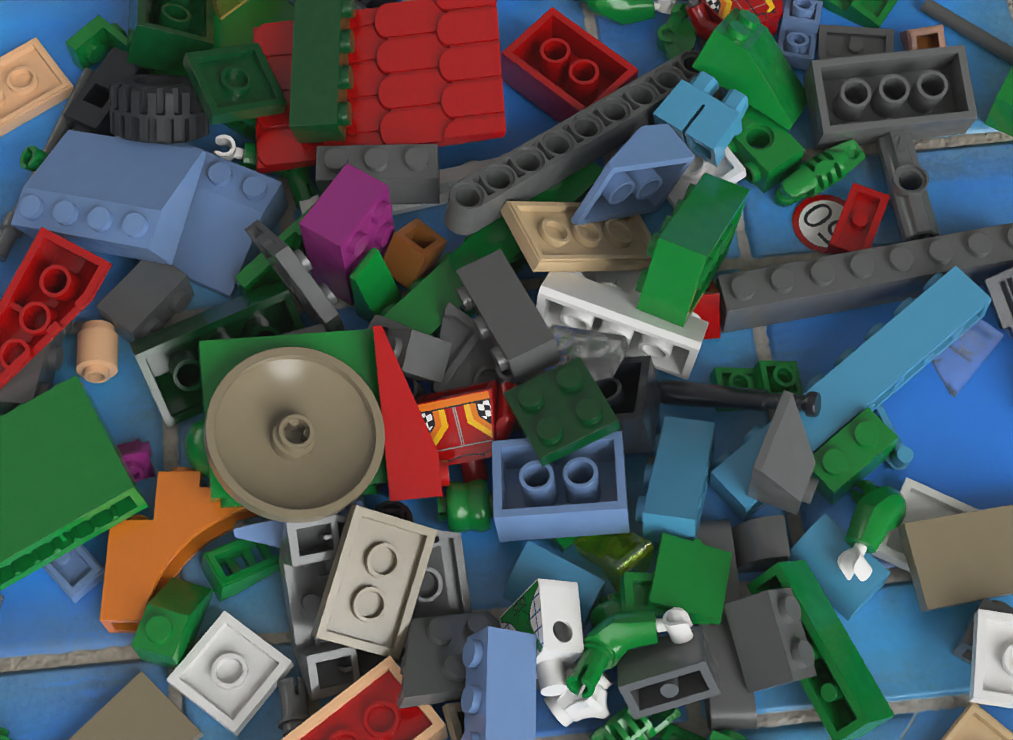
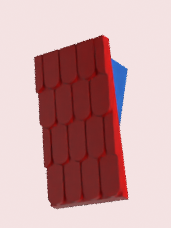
[253,0,506,173]

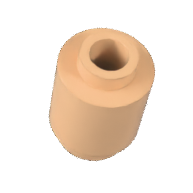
[76,320,119,383]

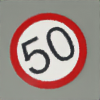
[792,194,846,254]

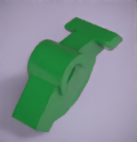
[657,2,696,61]

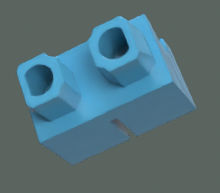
[653,71,749,167]

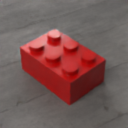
[501,7,638,123]

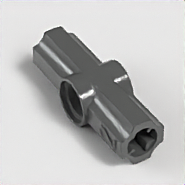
[876,130,939,242]

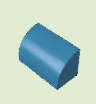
[788,513,891,621]
[503,540,606,632]

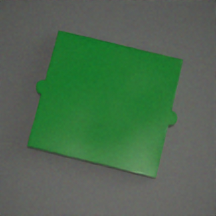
[647,532,732,625]

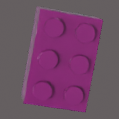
[299,163,395,306]

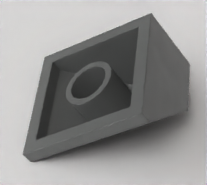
[748,390,819,515]

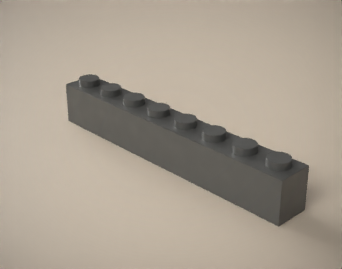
[716,223,1013,333]

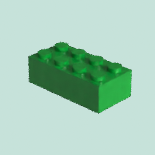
[635,173,750,327]

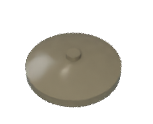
[204,347,385,523]

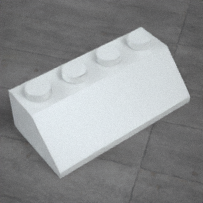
[536,272,709,380]

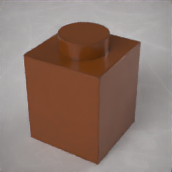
[383,218,447,290]

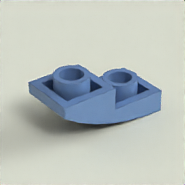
[777,0,823,70]

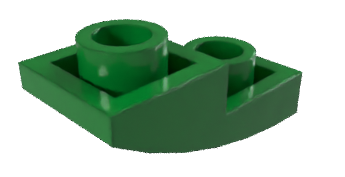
[709,361,803,412]

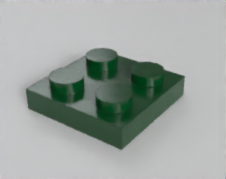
[182,43,287,125]
[503,356,620,467]

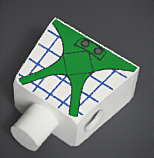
[499,578,584,696]

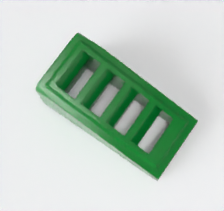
[202,538,281,602]

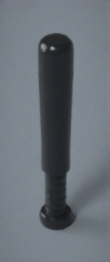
[660,380,821,417]

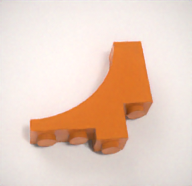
[100,467,259,633]

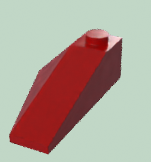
[0,227,112,390]
[373,325,450,501]

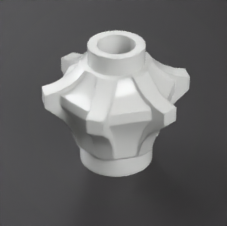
[544,663,613,727]

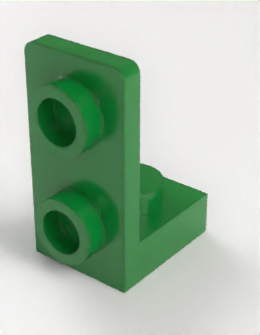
[65,15,156,74]

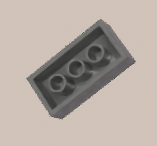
[803,45,978,150]

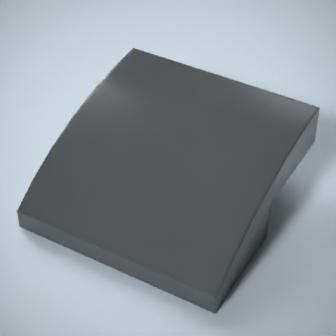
[817,25,894,60]

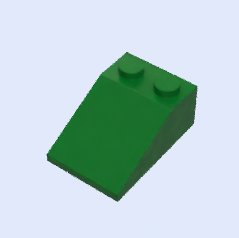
[692,7,807,130]

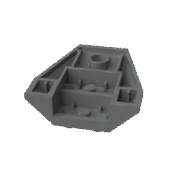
[279,515,472,700]

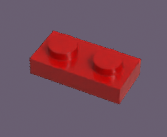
[826,182,890,255]

